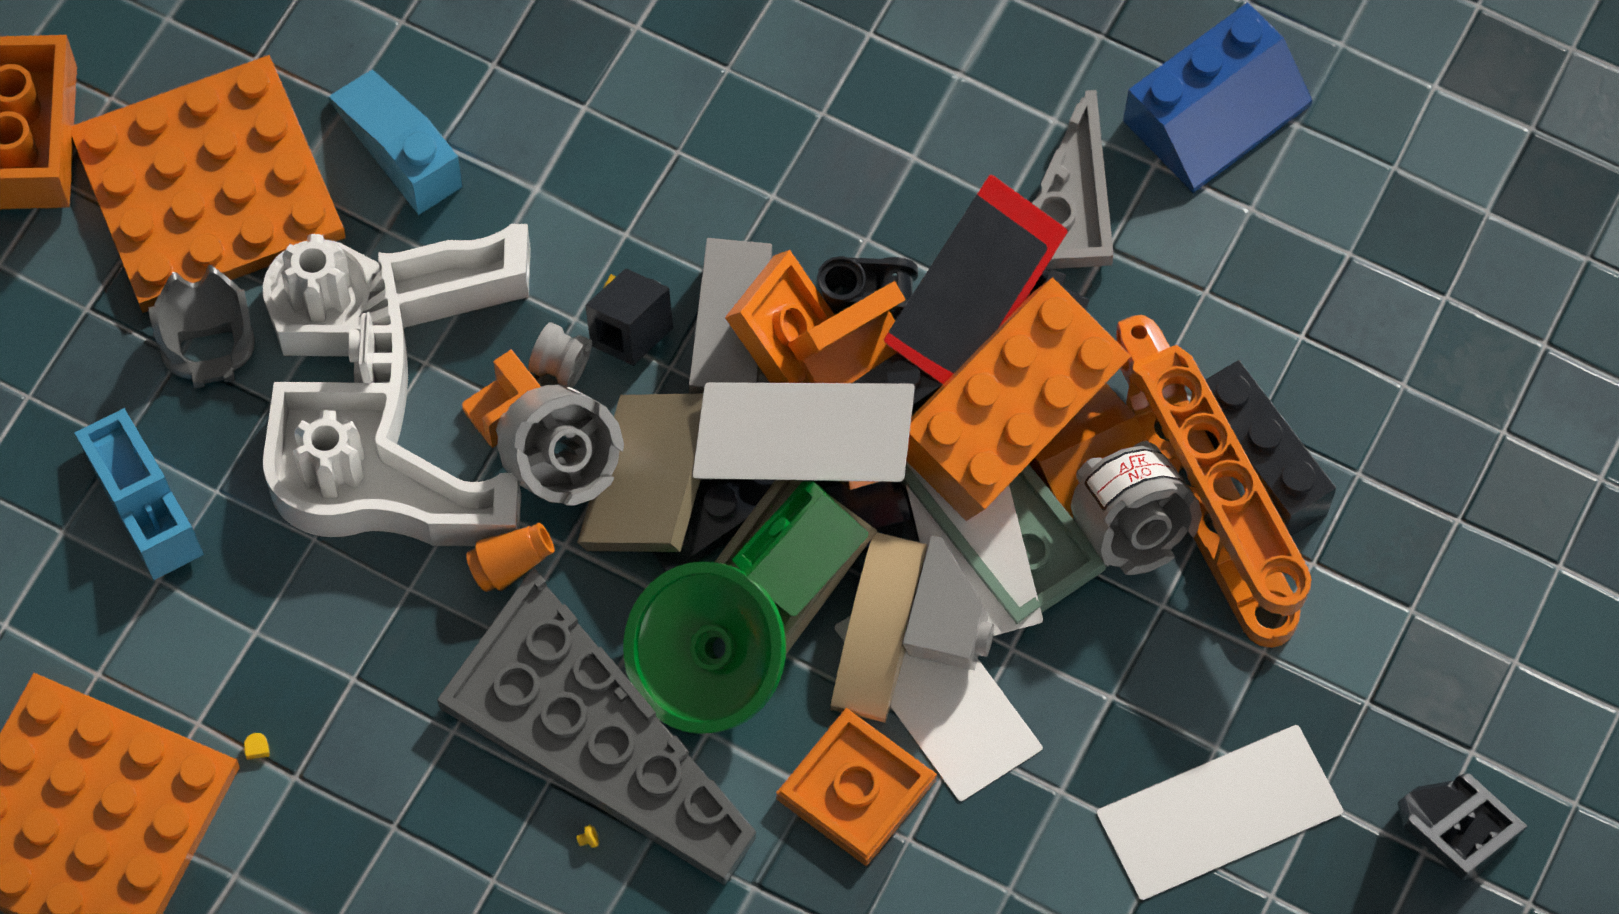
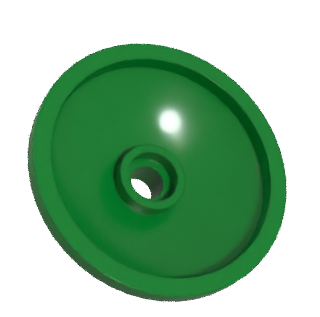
[623,562,786,734]

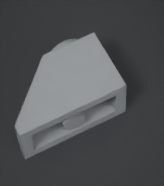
[903,535,994,671]

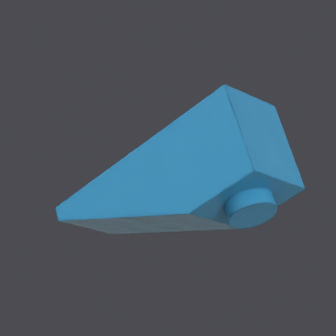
[328,69,463,215]

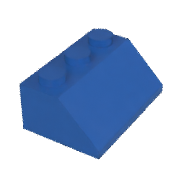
[1123,2,1312,193]

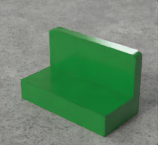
[732,480,868,616]

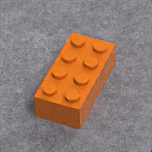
[906,277,1131,521]

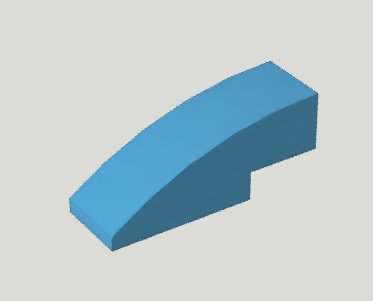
[75,408,204,580]

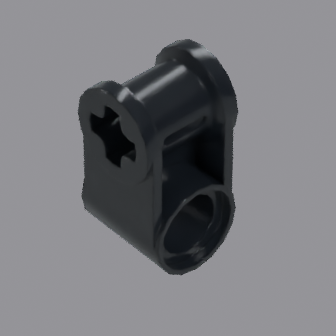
[816,256,918,321]

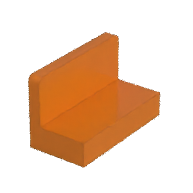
[788,281,906,383]

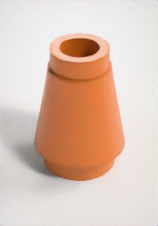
[466,523,555,592]

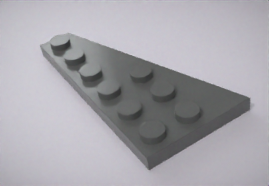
[437,567,756,885]

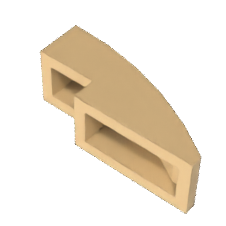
[831,532,928,723]

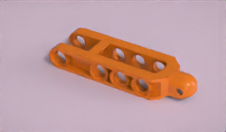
[1116,315,1312,648]

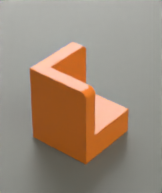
[462,349,541,448]

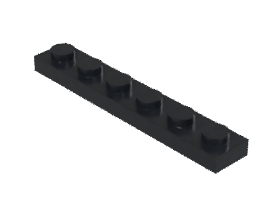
[651,352,943,572]

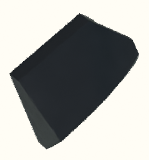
[1398,774,1527,880]

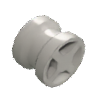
[528,322,592,388]

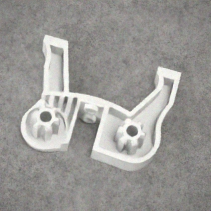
[263,224,530,546]

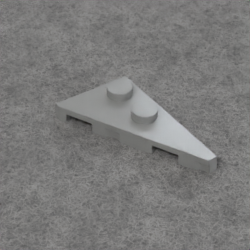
[1032,90,1114,269]

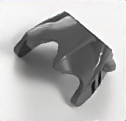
[148,265,255,389]

